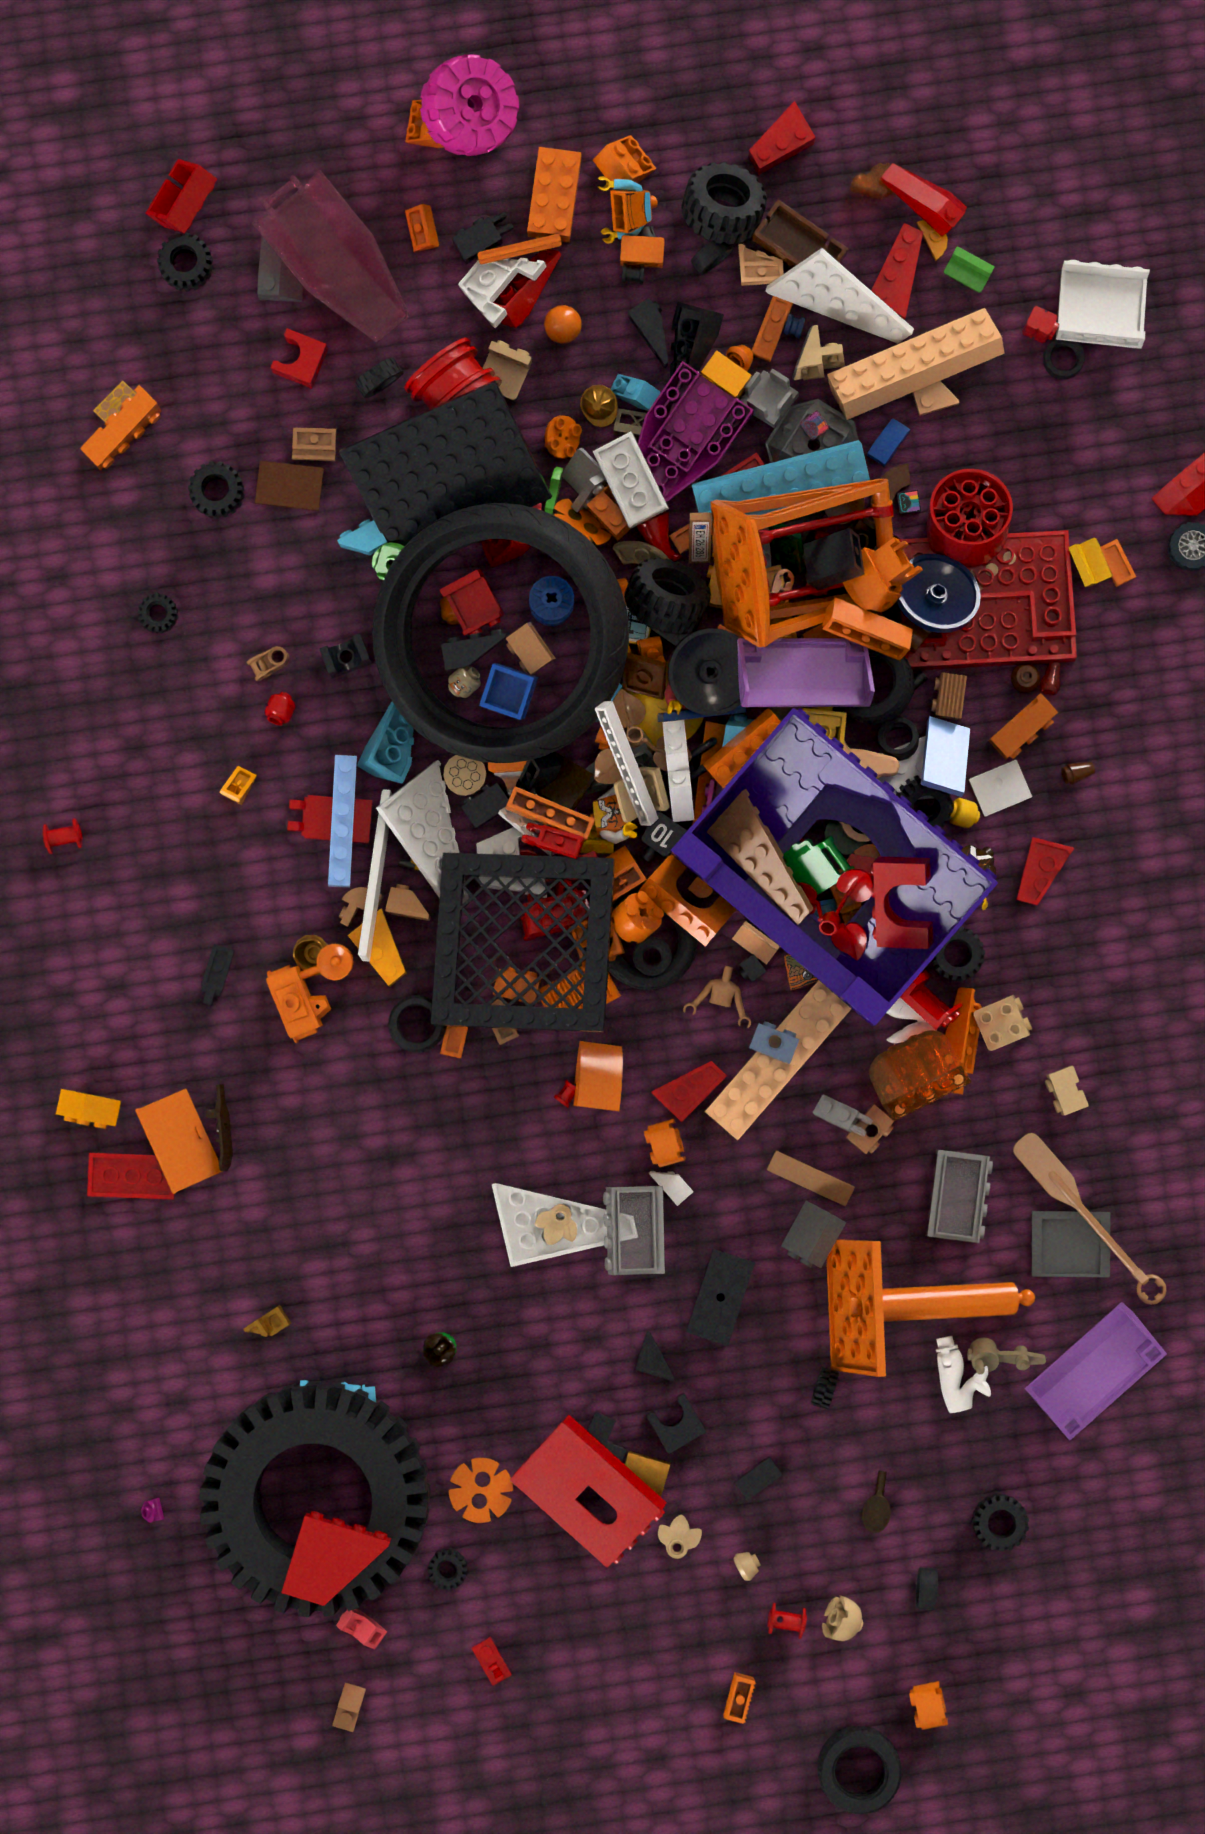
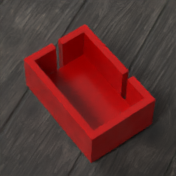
[145,159,217,234]

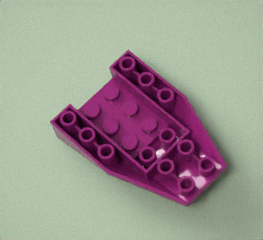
[638,361,754,503]

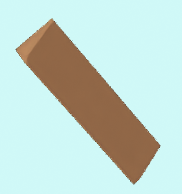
[767,1150,855,1206]

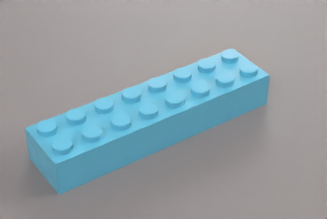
[691,440,870,515]

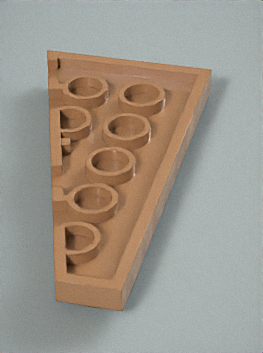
[707,789,813,925]

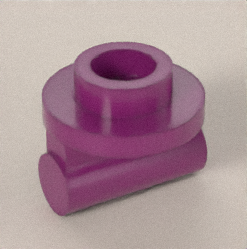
[141,1497,164,1523]

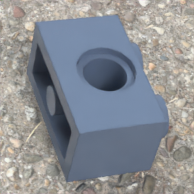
[749,1021,800,1064]

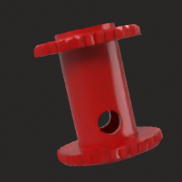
[42,818,83,854]
[767,1603,807,1639]

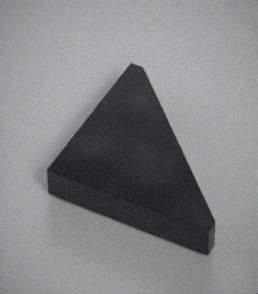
[635,1331,675,1382]

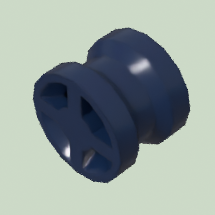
[783,313,805,339]

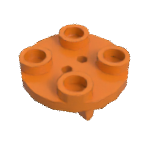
[544,415,582,459]

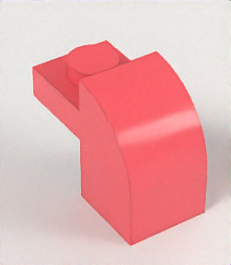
[336,1609,387,1650]

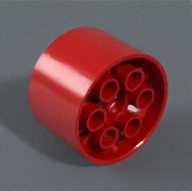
[926,469,1013,566]

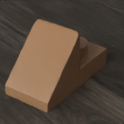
[332,1682,366,1732]

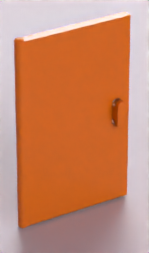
[135,1089,223,1194]

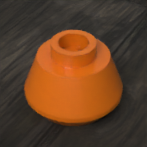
[726,345,754,372]

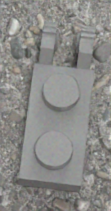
[813,1094,873,1137]

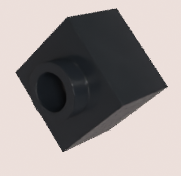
[738,954,766,982]

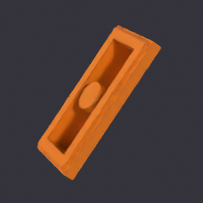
[405,204,439,252]

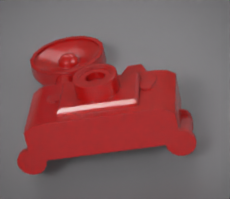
[520,850,590,941]

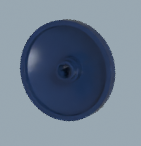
[894,554,981,633]

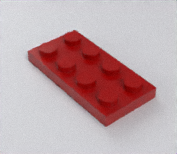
[87,1153,175,1200]

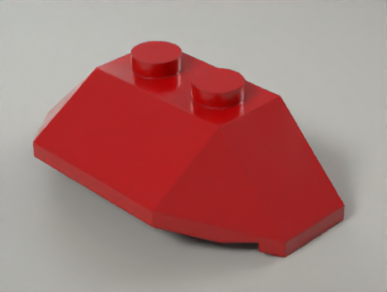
[1151,453,1205,516]

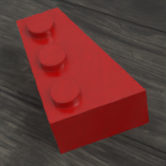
[748,101,816,175]

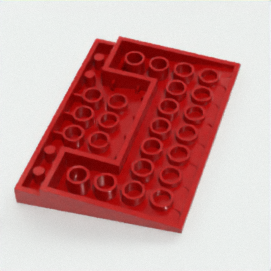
[899,530,1077,670]

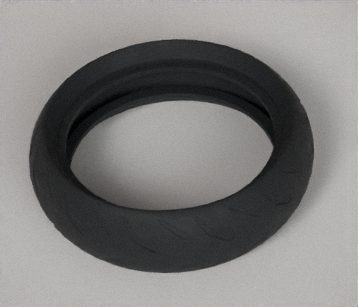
[372,503,629,763]

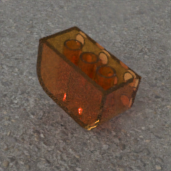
[869,1030,971,1121]

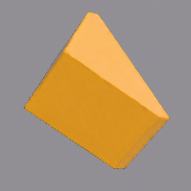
[220,766,257,805]

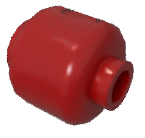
[264,692,296,726]

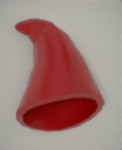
[637,512,682,562]

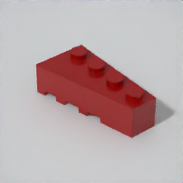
[871,223,923,320]

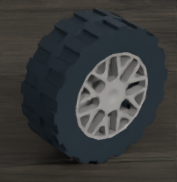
[1167,522,1205,571]

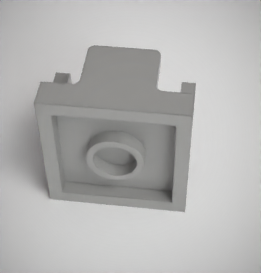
[740,369,799,428]

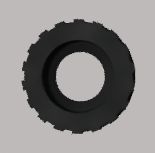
[355,357,404,398]

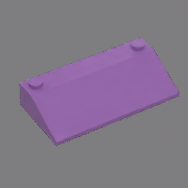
[737,638,875,707]
[1024,1302,1167,1440]

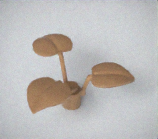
[594,689,692,784]

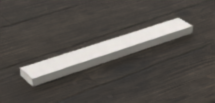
[358,789,393,962]

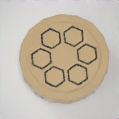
[443,755,486,796]

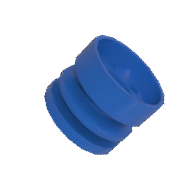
[529,576,574,626]

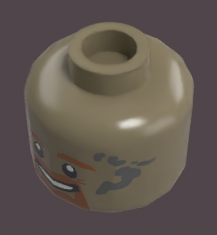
[448,666,481,698]

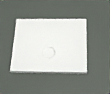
[969,760,1032,817]

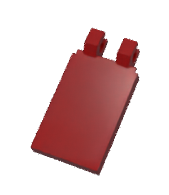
[287,795,373,844]

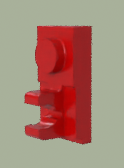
[471,1636,512,1686]

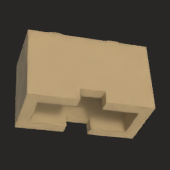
[1045,1066,1089,1116]

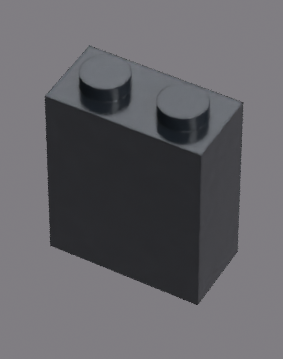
[803,528,865,591]

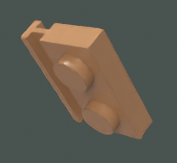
[292,428,337,461]

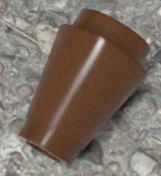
[1061,762,1095,785]

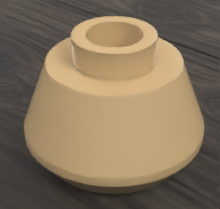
[733,1552,761,1581]

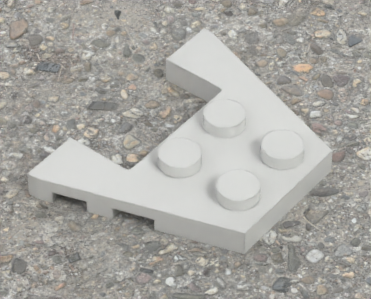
[458,258,547,328]
[476,827,547,898]

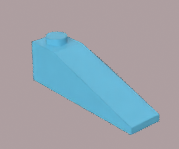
[357,702,414,783]

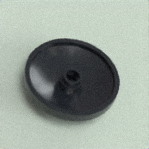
[667,628,741,716]

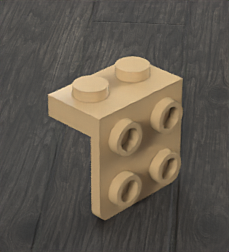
[483,340,532,400]
[614,767,670,823]
[974,995,1032,1051]

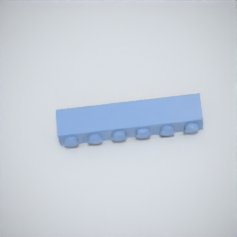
[328,755,357,887]

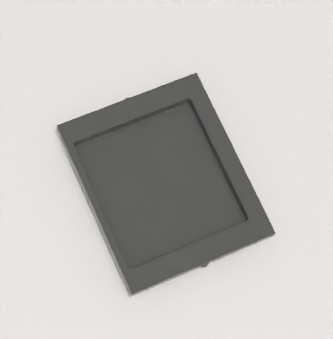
[1031,1211,1110,1277]

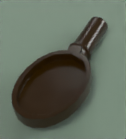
[862,1470,891,1533]

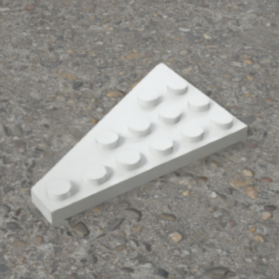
[765,248,914,344]
[376,760,469,904]
[492,1183,638,1267]

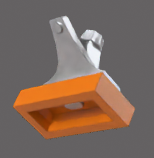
[488,761,527,796]

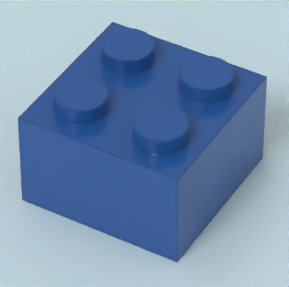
[479,663,538,720]

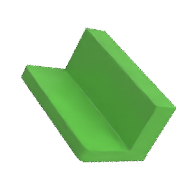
[944,246,995,293]

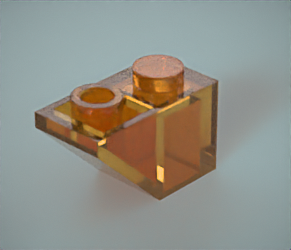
[850,162,894,200]

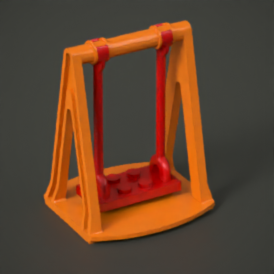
[710,479,895,647]

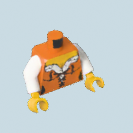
[585,786,638,844]

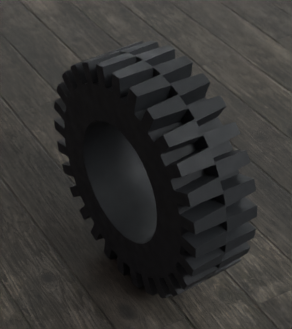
[199,1381,431,1617]

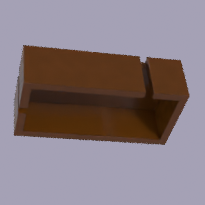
[752,199,848,268]

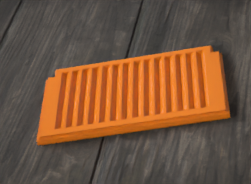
[539,966,621,1009]

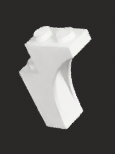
[662,720,695,822]

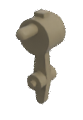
[967,1338,1046,1374]

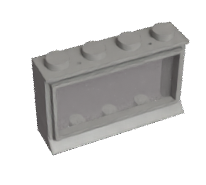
[925,1150,993,1243]
[603,1186,665,1275]

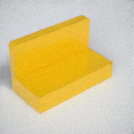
[1068,538,1112,587]

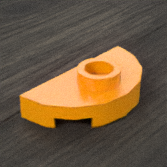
[916,220,948,261]

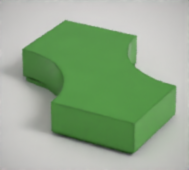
[544,467,563,515]

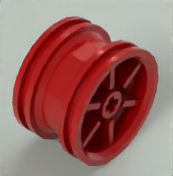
[404,337,502,409]

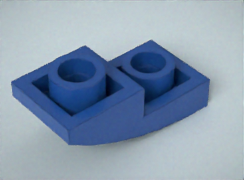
[867,418,910,467]

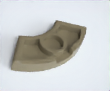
[613,541,669,565]

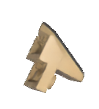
[792,325,845,380]

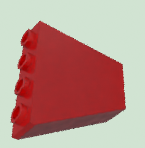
[281,1511,392,1606]

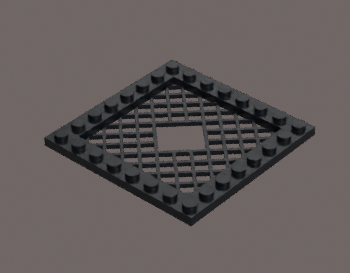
[431,853,615,1032]

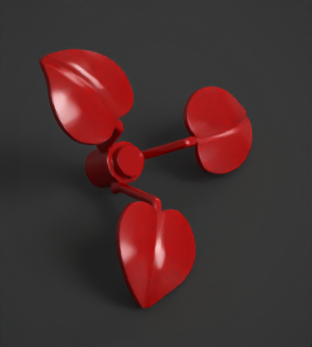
[797,869,873,960]

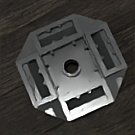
[765,399,858,463]

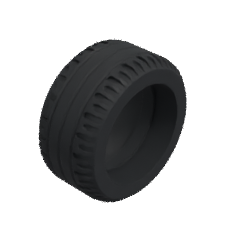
[388,995,446,1053]

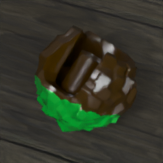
[423,1332,457,1367]

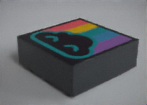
[896,490,921,515]

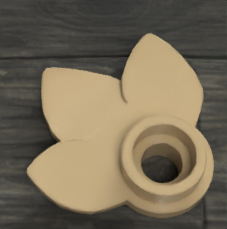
[535,1204,577,1245]
[658,1515,702,1559]

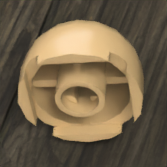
[822,1596,863,1641]

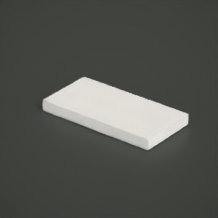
[593,431,669,529]

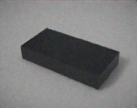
[734,1457,782,1501]

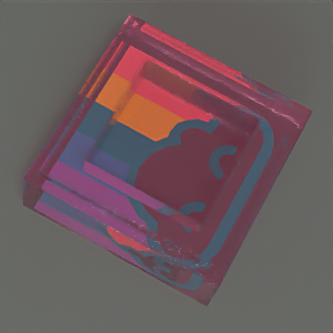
[799,410,830,441]

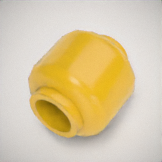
[948,798,980,829]

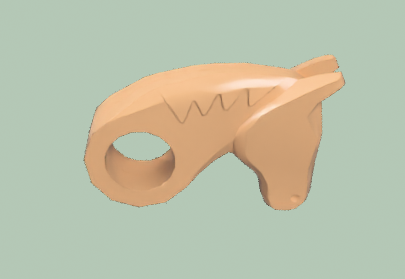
[839,740,900,842]

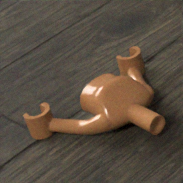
[683,965,751,1028]

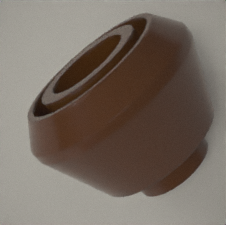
[1011,663,1040,692]

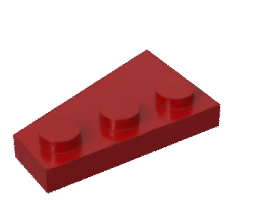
[1016,837,1074,905]
[651,1061,727,1122]

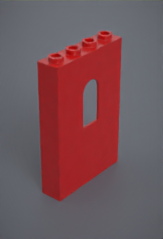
[510,1414,667,1568]

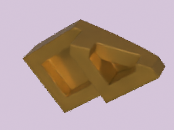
[243,1305,291,1337]

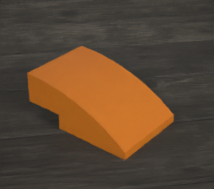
[573,1041,623,1111]

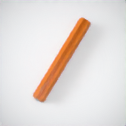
[478,234,562,264]

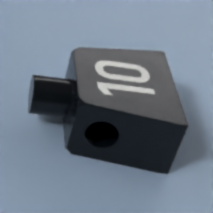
[640,811,687,864]

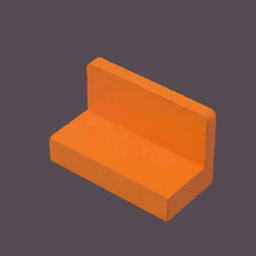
[620,235,664,268]

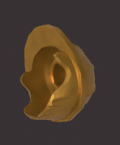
[580,385,618,427]
[293,935,328,975]

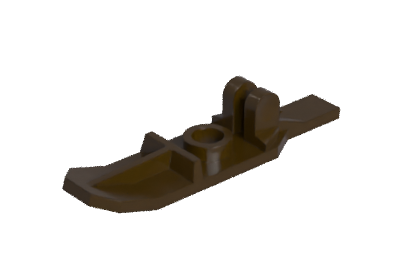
[206,1084,233,1171]

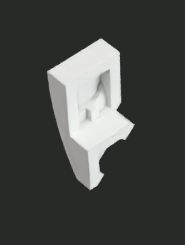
[649,1171,693,1206]

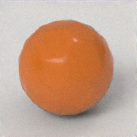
[544,305,582,344]

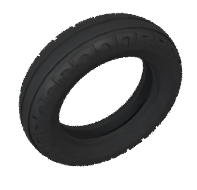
[608,891,698,990]

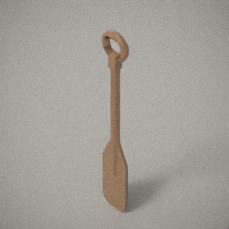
[1013,1133,1166,1305]

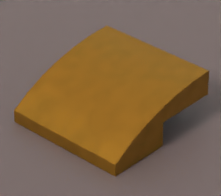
[625,1451,670,1497]

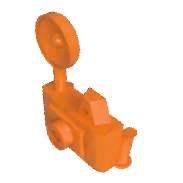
[266,943,354,1043]

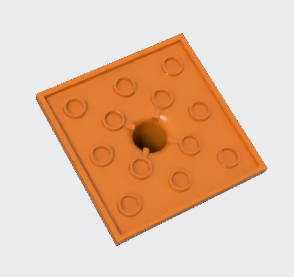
[827,1239,1035,1377]

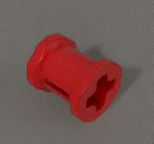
[553,1080,576,1108]

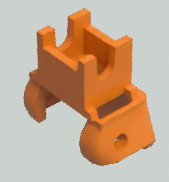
[843,538,923,612]

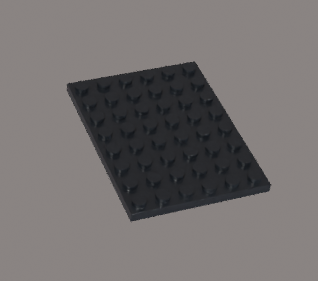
[339,380,552,547]

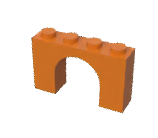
[639,854,737,946]

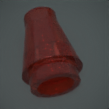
[1039,662,1061,695]

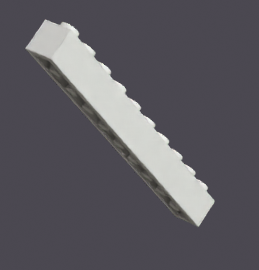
[595,701,659,826]

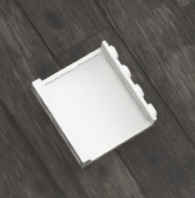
[1056,260,1150,349]

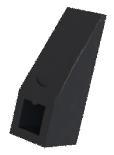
[441,629,510,670]

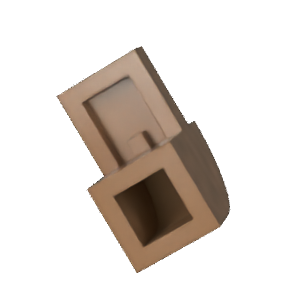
[339,887,384,927]

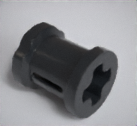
[622,264,645,285]

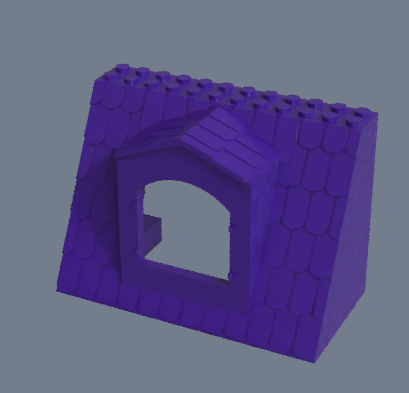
[671,708,998,1026]

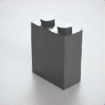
[781,1201,846,1268]

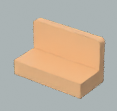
[732,921,780,965]

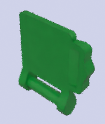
[783,836,855,895]

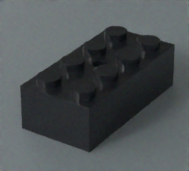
[686,1248,755,1346]

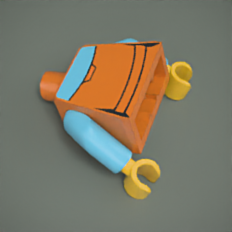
[597,176,658,244]

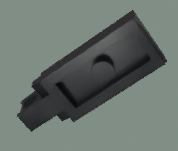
[201,944,235,1006]

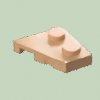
[738,244,784,286]
[912,381,959,416]

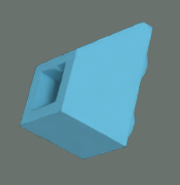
[611,374,661,411]
[337,519,387,555]

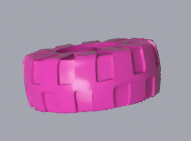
[420,54,519,156]

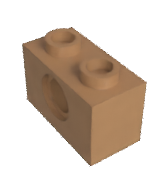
[845,1104,894,1154]

